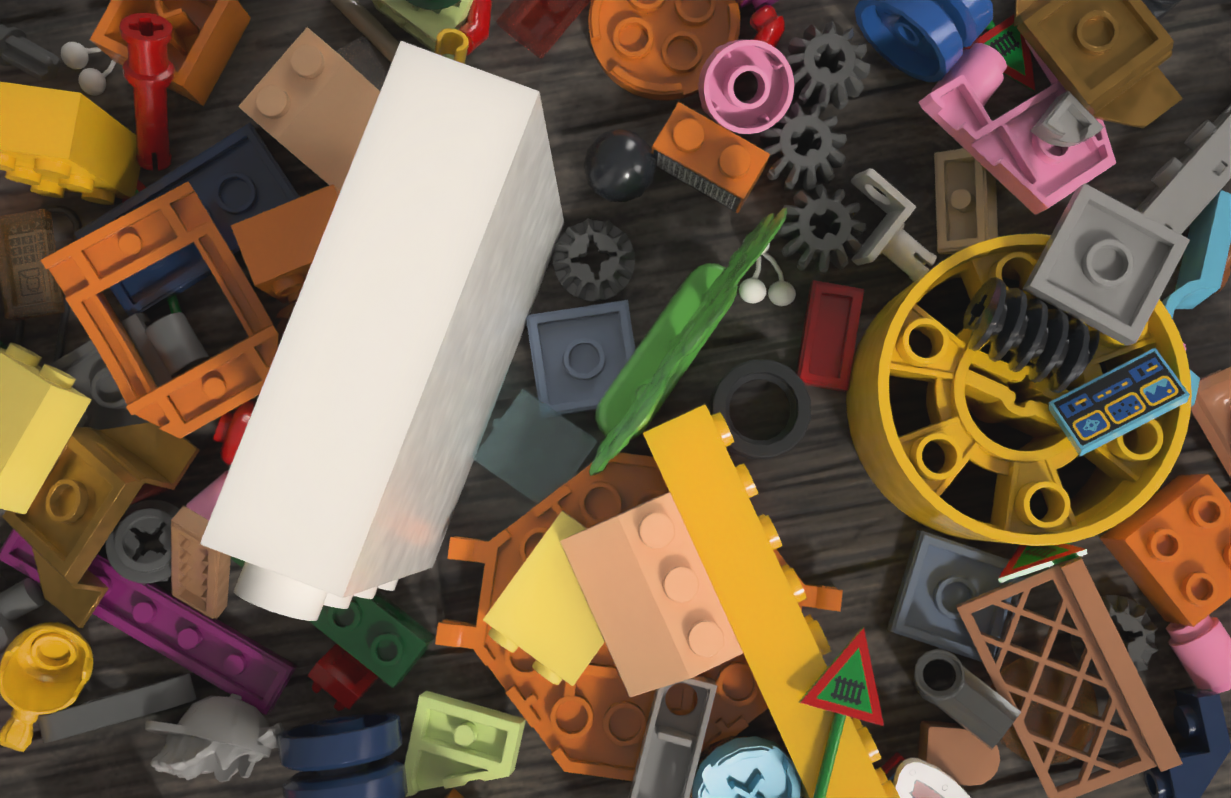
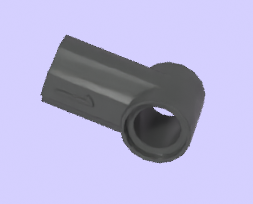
[913,649,1021,750]

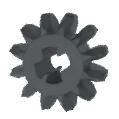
[785,20,870,113]
[759,103,847,193]
[776,184,866,275]

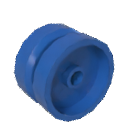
[854,0,993,82]

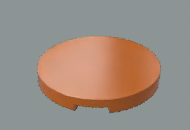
[588,0,740,100]

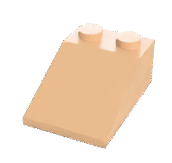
[238,27,378,190]

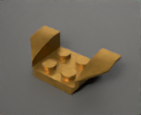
[1014,0,1183,128]
[2,422,200,628]

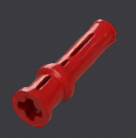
[119,13,175,171]

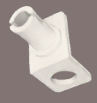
[851,168,937,282]

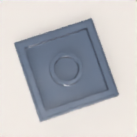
[526,300,635,418]
[887,530,1018,662]

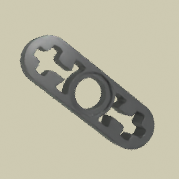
[38,673,197,743]

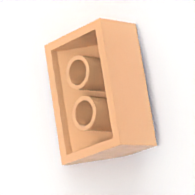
[560,492,743,697]

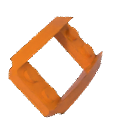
[40,181,279,439]

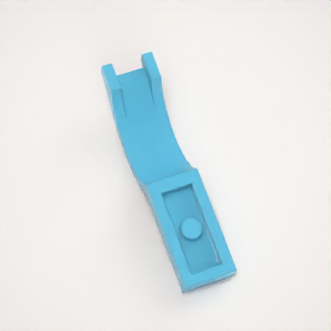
[1162,190,1231,406]

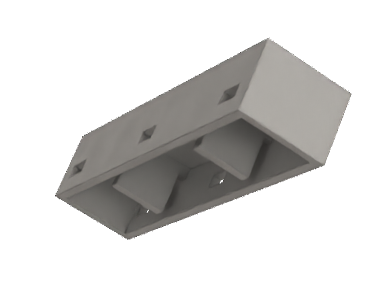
[1136,103,1231,234]
[628,675,717,798]

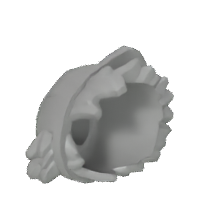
[145,693,284,782]

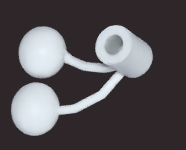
[61,42,116,96]
[739,239,796,306]

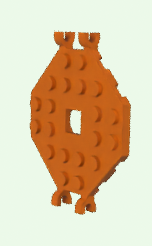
[435,452,843,781]

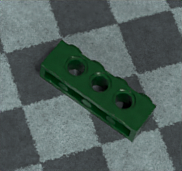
[231,556,436,688]

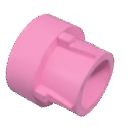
[698,40,794,134]

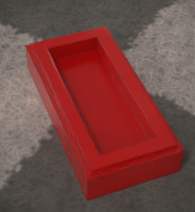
[796,280,864,392]

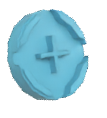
[692,736,801,798]

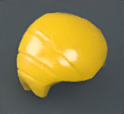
[0,622,93,752]

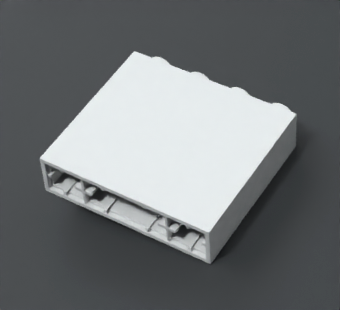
[200,40,563,621]

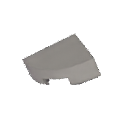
[1031,91,1104,147]

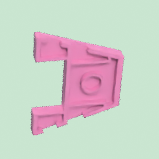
[918,40,1116,215]

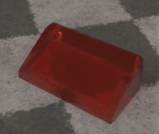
[496,0,591,59]

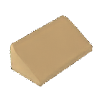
[934,148,998,254]

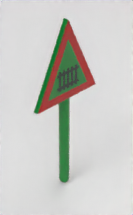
[963,14,1035,92]
[998,542,1088,583]
[799,627,884,798]

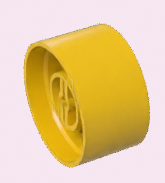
[846,234,1192,546]

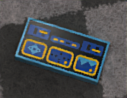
[1049,348,1190,456]

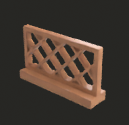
[956,557,1183,798]

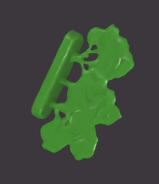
[589,207,787,476]

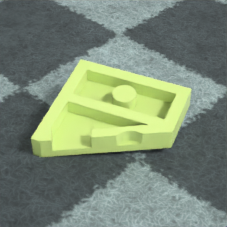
[404,691,526,797]

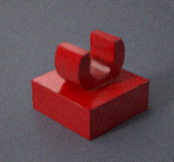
[308,643,379,711]

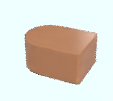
[918,721,1000,786]

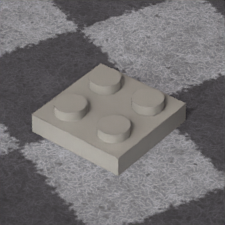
[1022,183,1190,346]

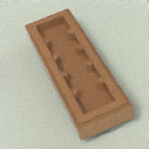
[171,505,231,620]

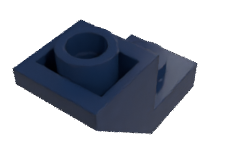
[1144,686,1231,798]

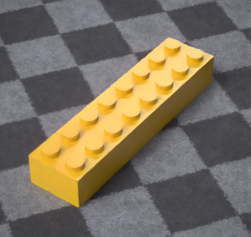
[643,404,900,798]

